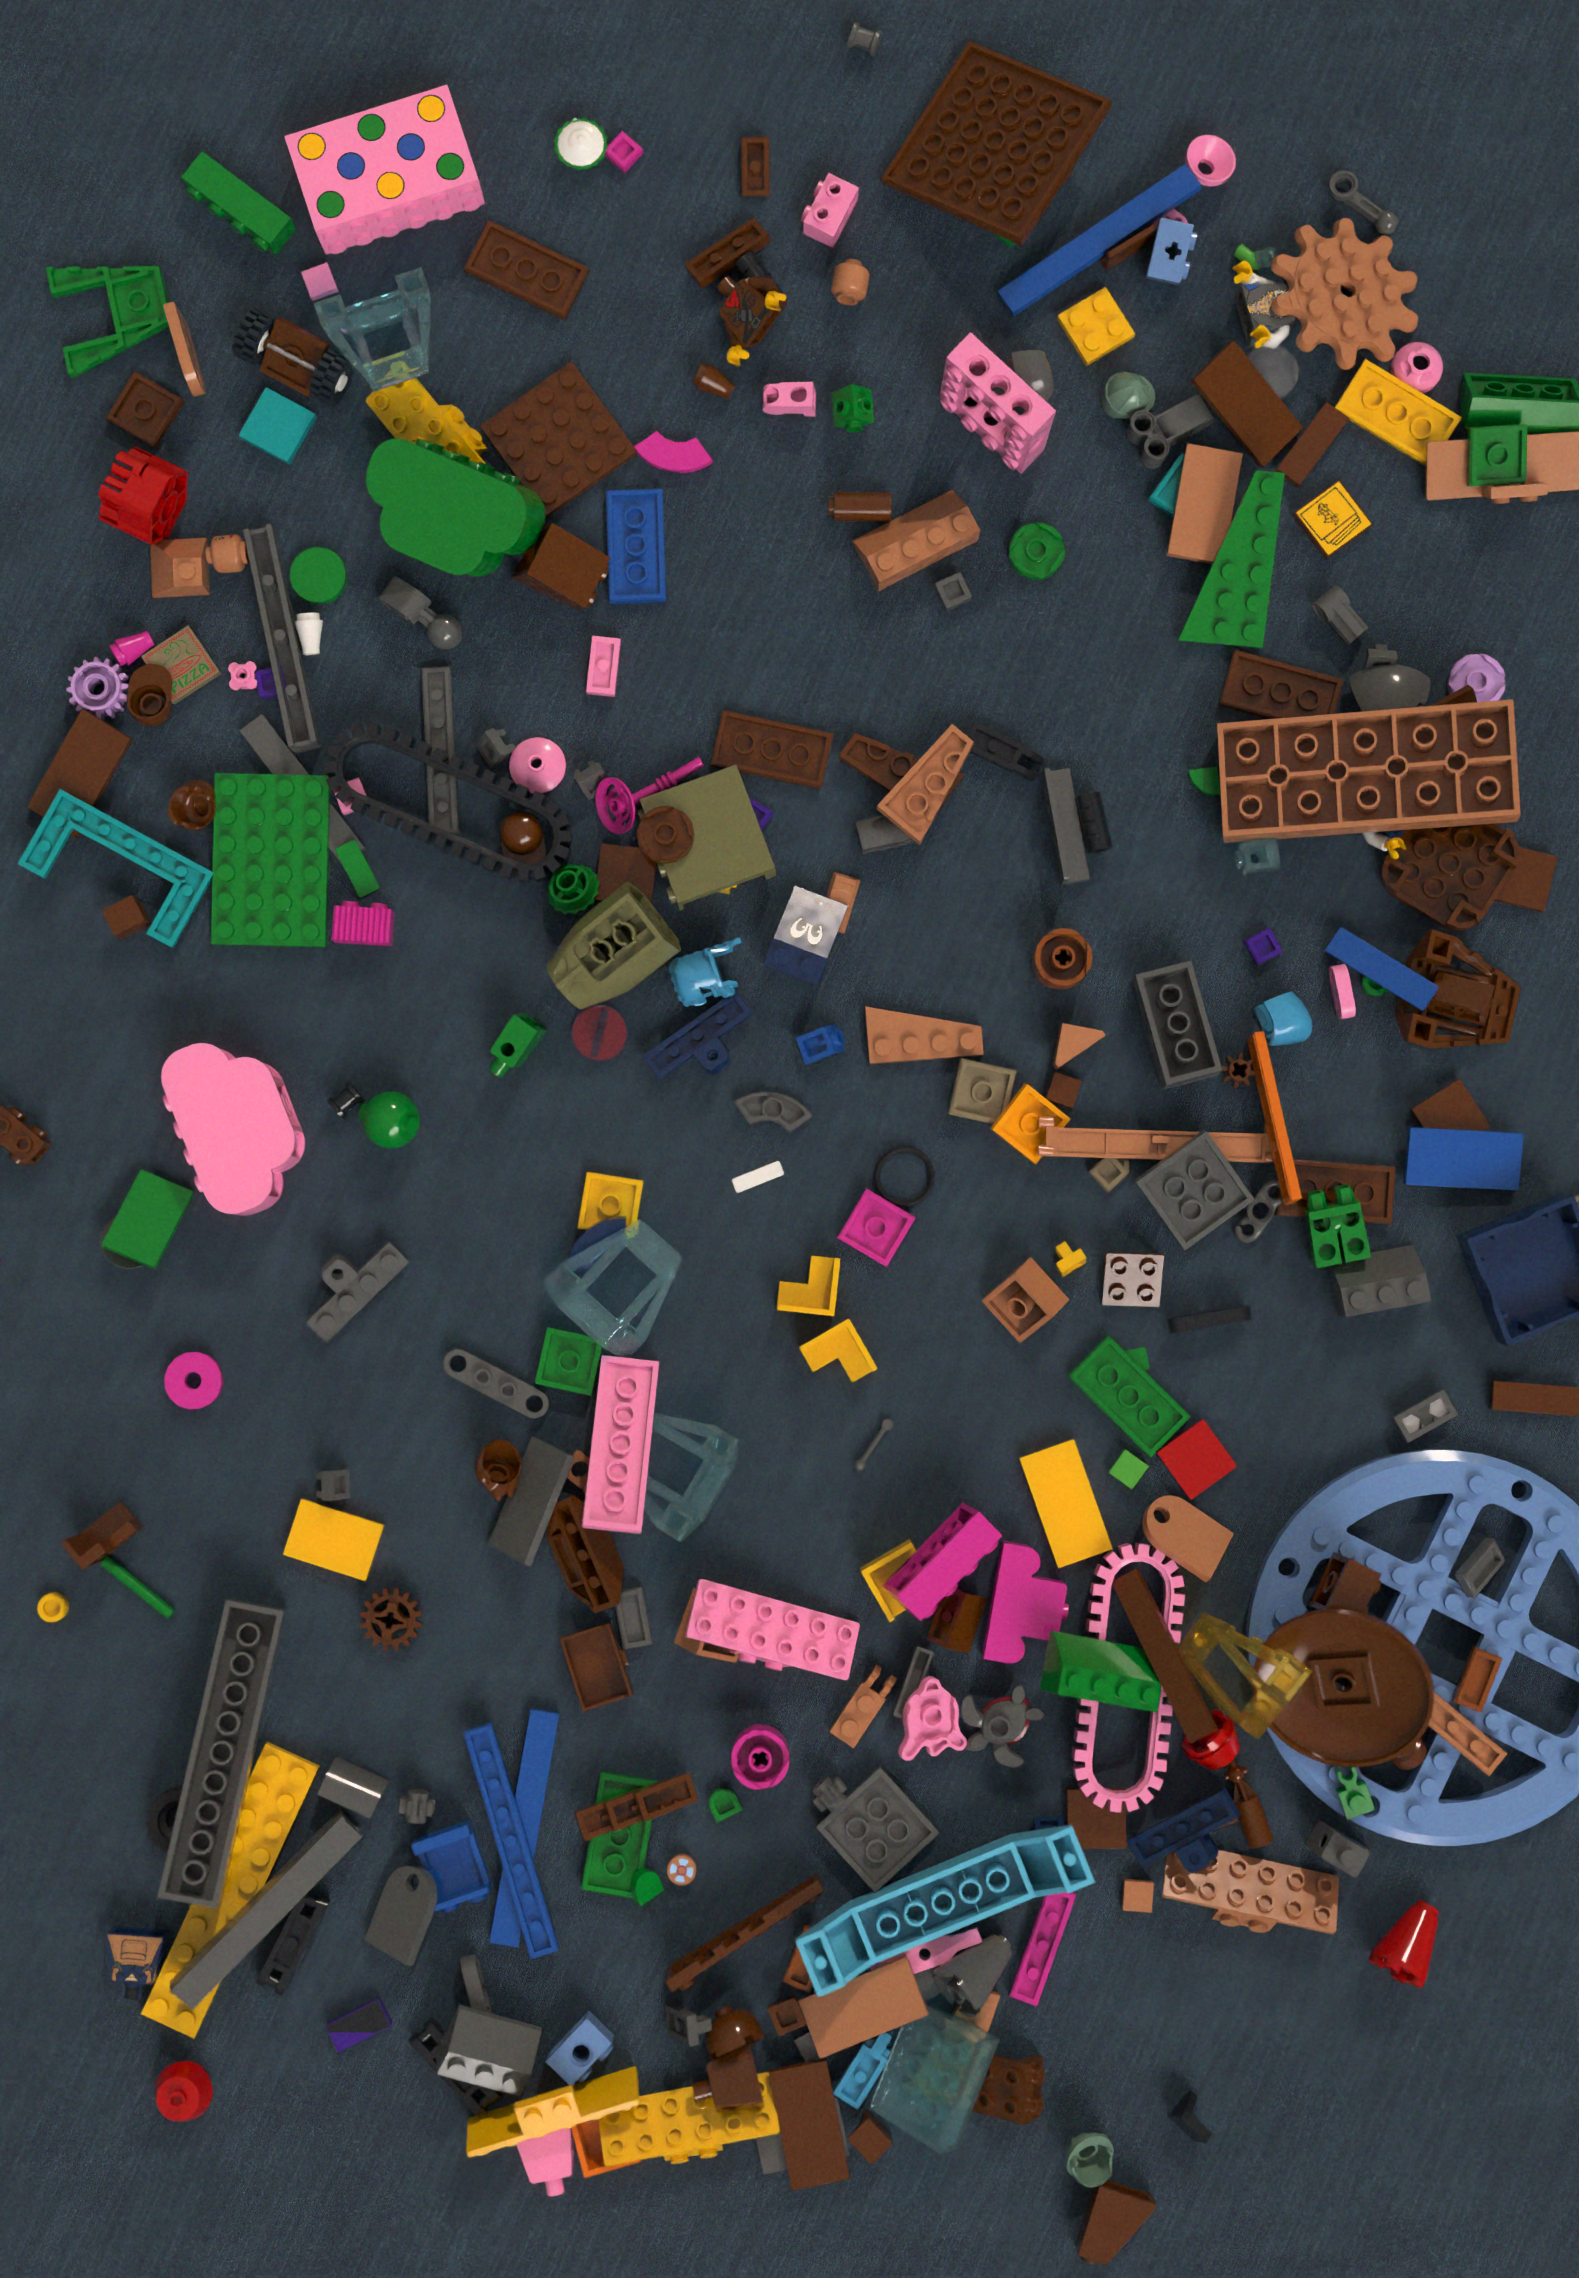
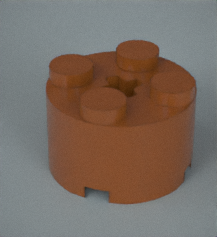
[1032,928,1093,990]

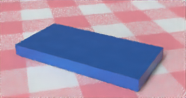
[606,489,666,604]
[1403,1127,1524,1190]

